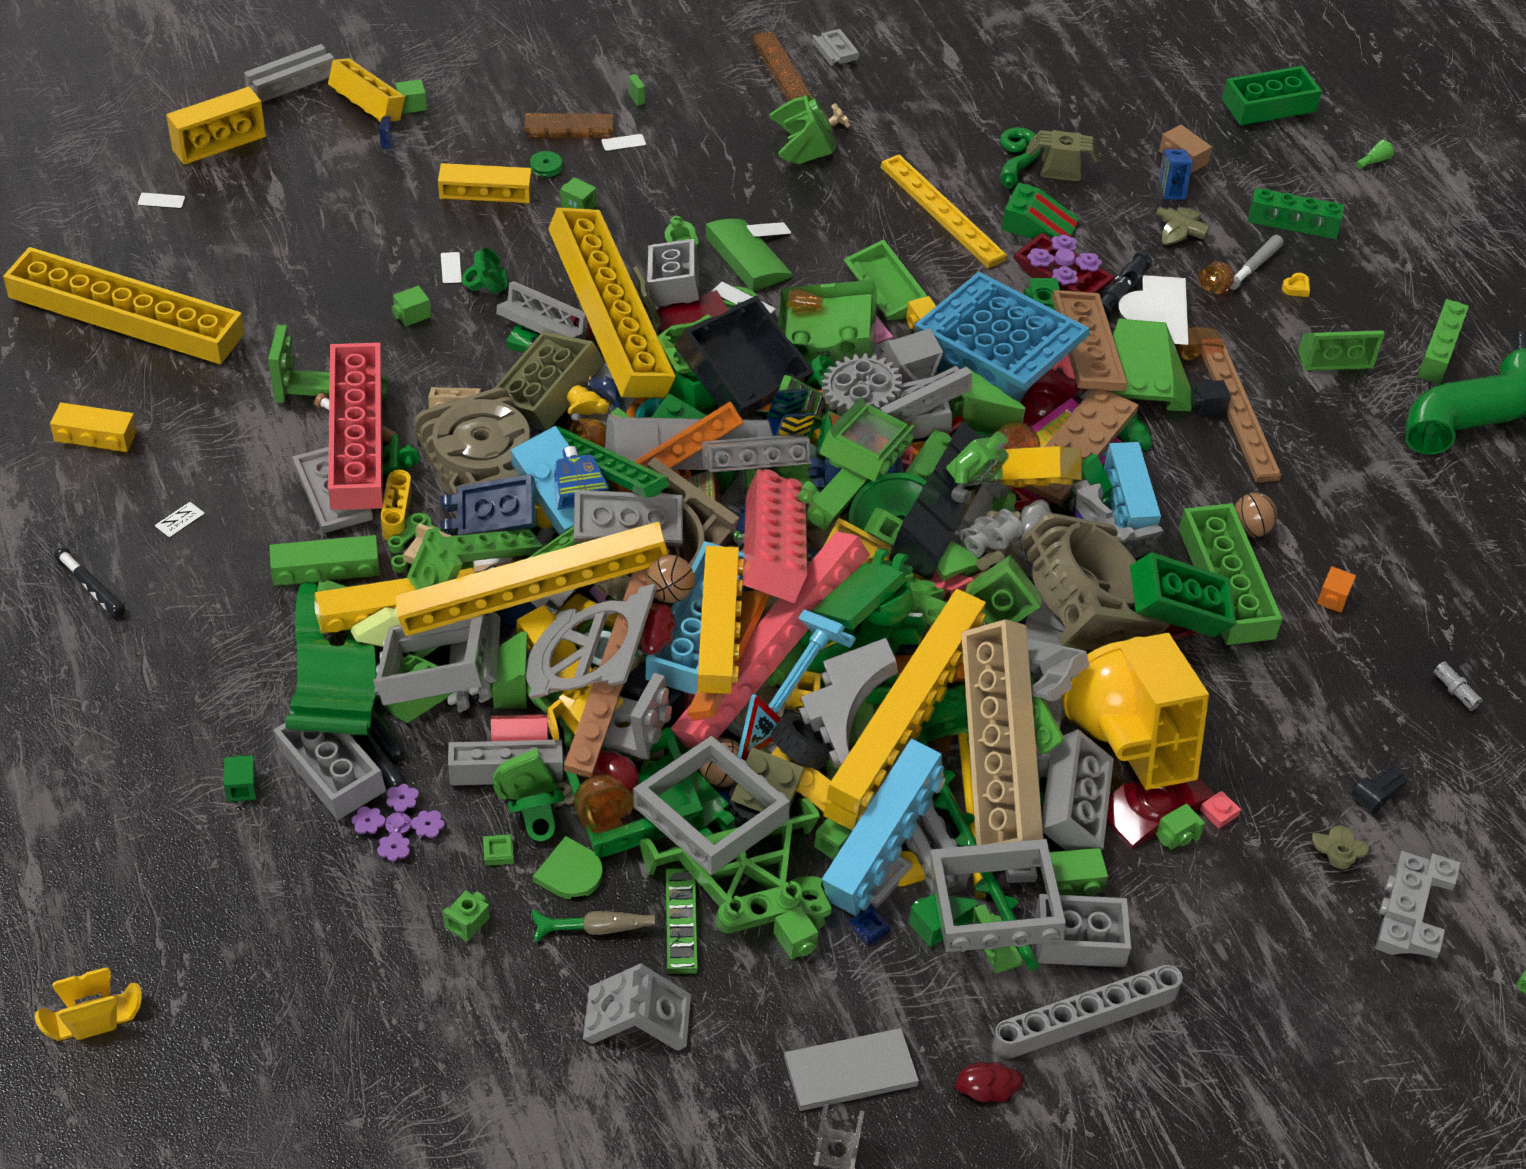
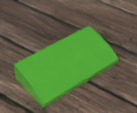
[706,219,792,292]
[844,239,927,320]

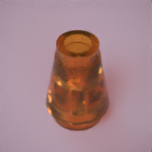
[787,288,823,312]

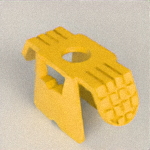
[547,667,624,741]
[35,968,142,1041]

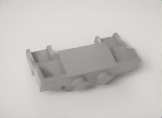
[1027,638,1090,701]
[1375,850,1460,959]

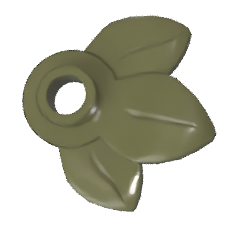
[1312,825,1369,869]

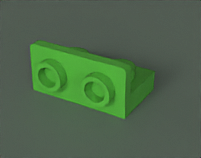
[973,904,1022,974]

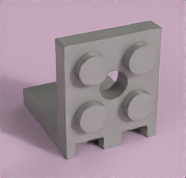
[602,673,672,760]
[583,963,691,1051]

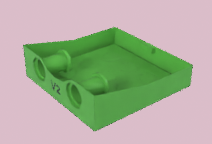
[778,280,877,362]

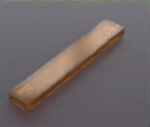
[752,31,814,101]

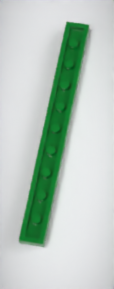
[557,426,669,498]

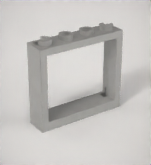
[373,614,491,705]
[633,736,790,875]
[930,839,1066,952]

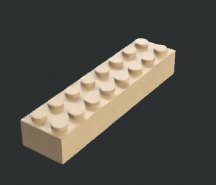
[961,619,1043,845]

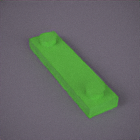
[905,428,951,481]

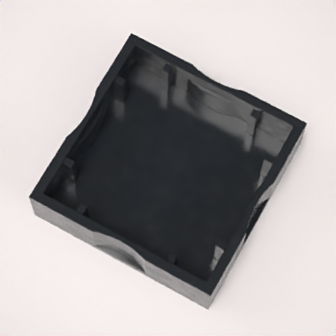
[674,295,815,419]

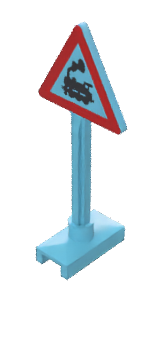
[737,609,856,760]

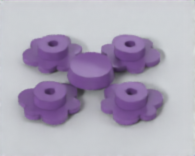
[1027,235,1102,286]
[352,784,444,862]

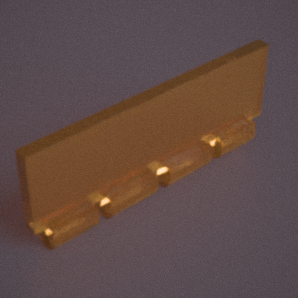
[525,113,613,137]

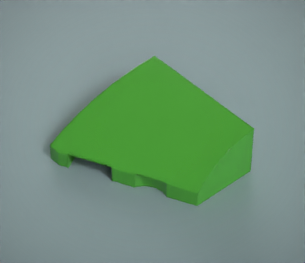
[936,540,981,581]

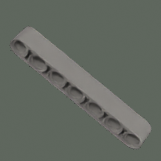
[992,965,1183,1059]

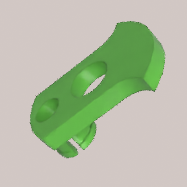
[788,876,832,929]

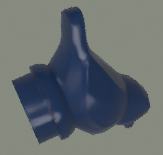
[587,376,625,410]

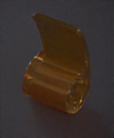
[1176,327,1224,360]

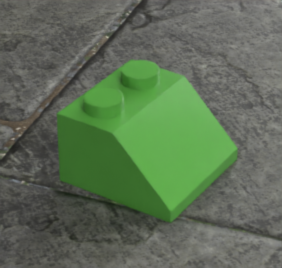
[490,632,528,709]

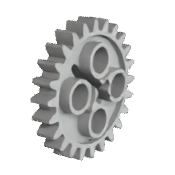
[821,353,903,415]

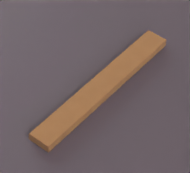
[1198,339,1281,483]

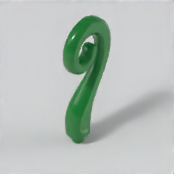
[1000,127,1042,188]

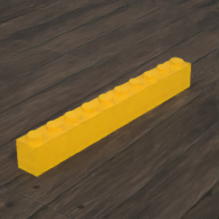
[396,521,669,636]

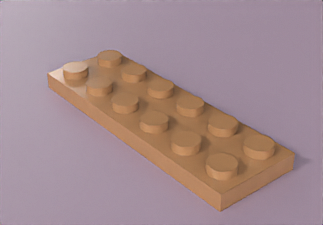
[1052,290,1127,391]
[1023,389,1138,506]

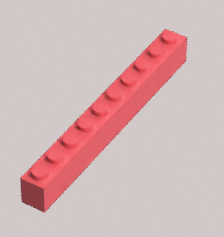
[671,531,870,749]

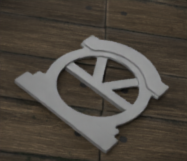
[526,584,657,699]

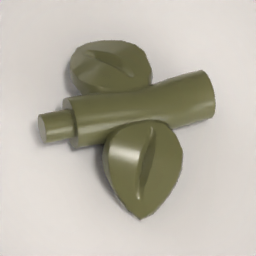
[1156,207,1210,245]

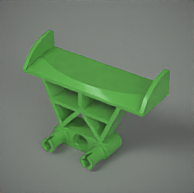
[639,797,820,933]

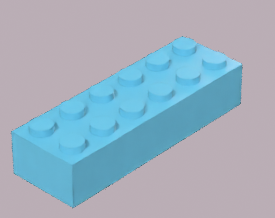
[646,541,749,695]
[822,739,945,917]

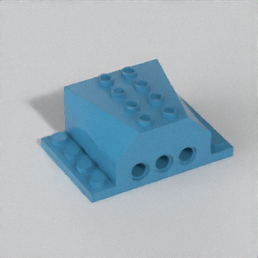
[914,272,1090,402]

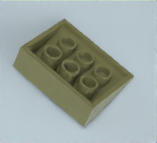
[494,331,606,431]

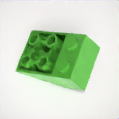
[948,368,1025,436]
[376,652,451,723]

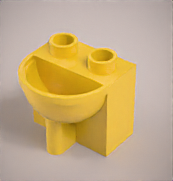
[1061,633,1209,790]

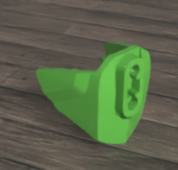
[769,94,836,164]

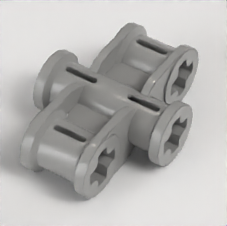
[959,509,1024,557]

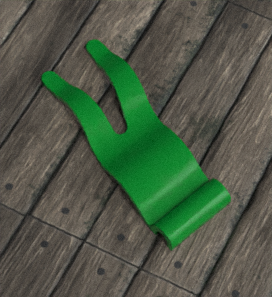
[285,582,376,736]

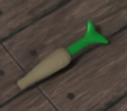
[531,909,656,943]

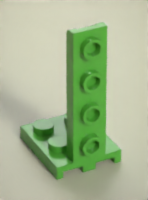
[268,325,389,403]
[407,528,543,590]

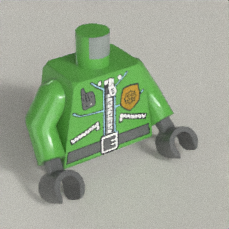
[946,432,1009,504]

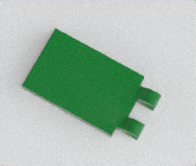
[811,549,913,630]
[638,753,735,837]

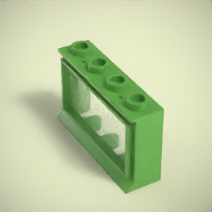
[819,396,914,482]

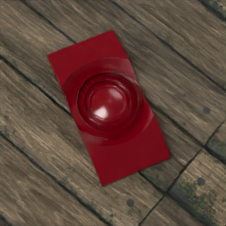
[1013,233,1114,293]
[1020,369,1086,434]
[1106,777,1215,849]

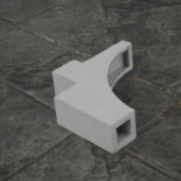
[799,638,898,768]

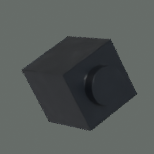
[1191,380,1231,416]

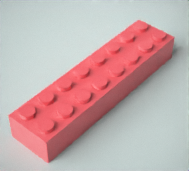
[328,343,383,510]
[743,468,807,603]

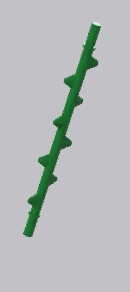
[934,770,1039,971]

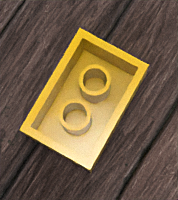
[991,446,1082,488]

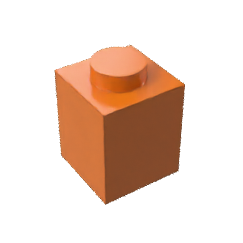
[1317,566,1356,613]

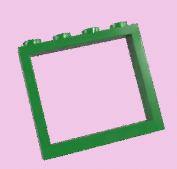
[563,727,705,859]

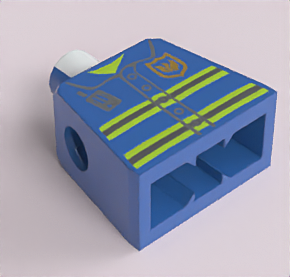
[1160,149,1192,200]
[554,446,609,510]

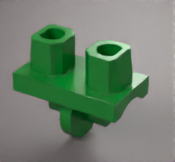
[383,434,420,481]

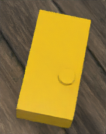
[166,87,266,165]

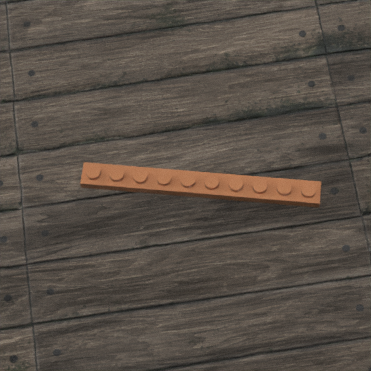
[564,549,670,778]

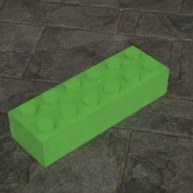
[1179,503,1282,645]

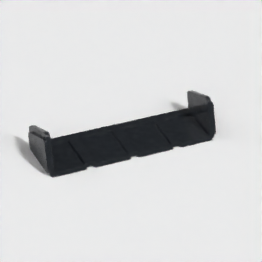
[889,421,982,580]

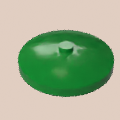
[847,473,927,546]

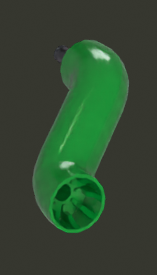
[1405,331,1526,455]

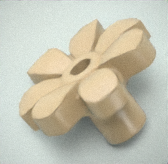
[829,103,850,128]

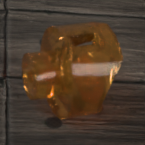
[1198,261,1234,294]

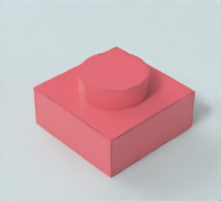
[1200,791,1241,829]

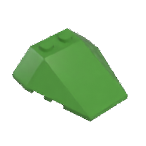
[1108,319,1191,412]

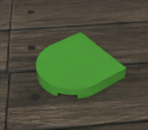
[492,748,558,801]
[533,836,602,899]

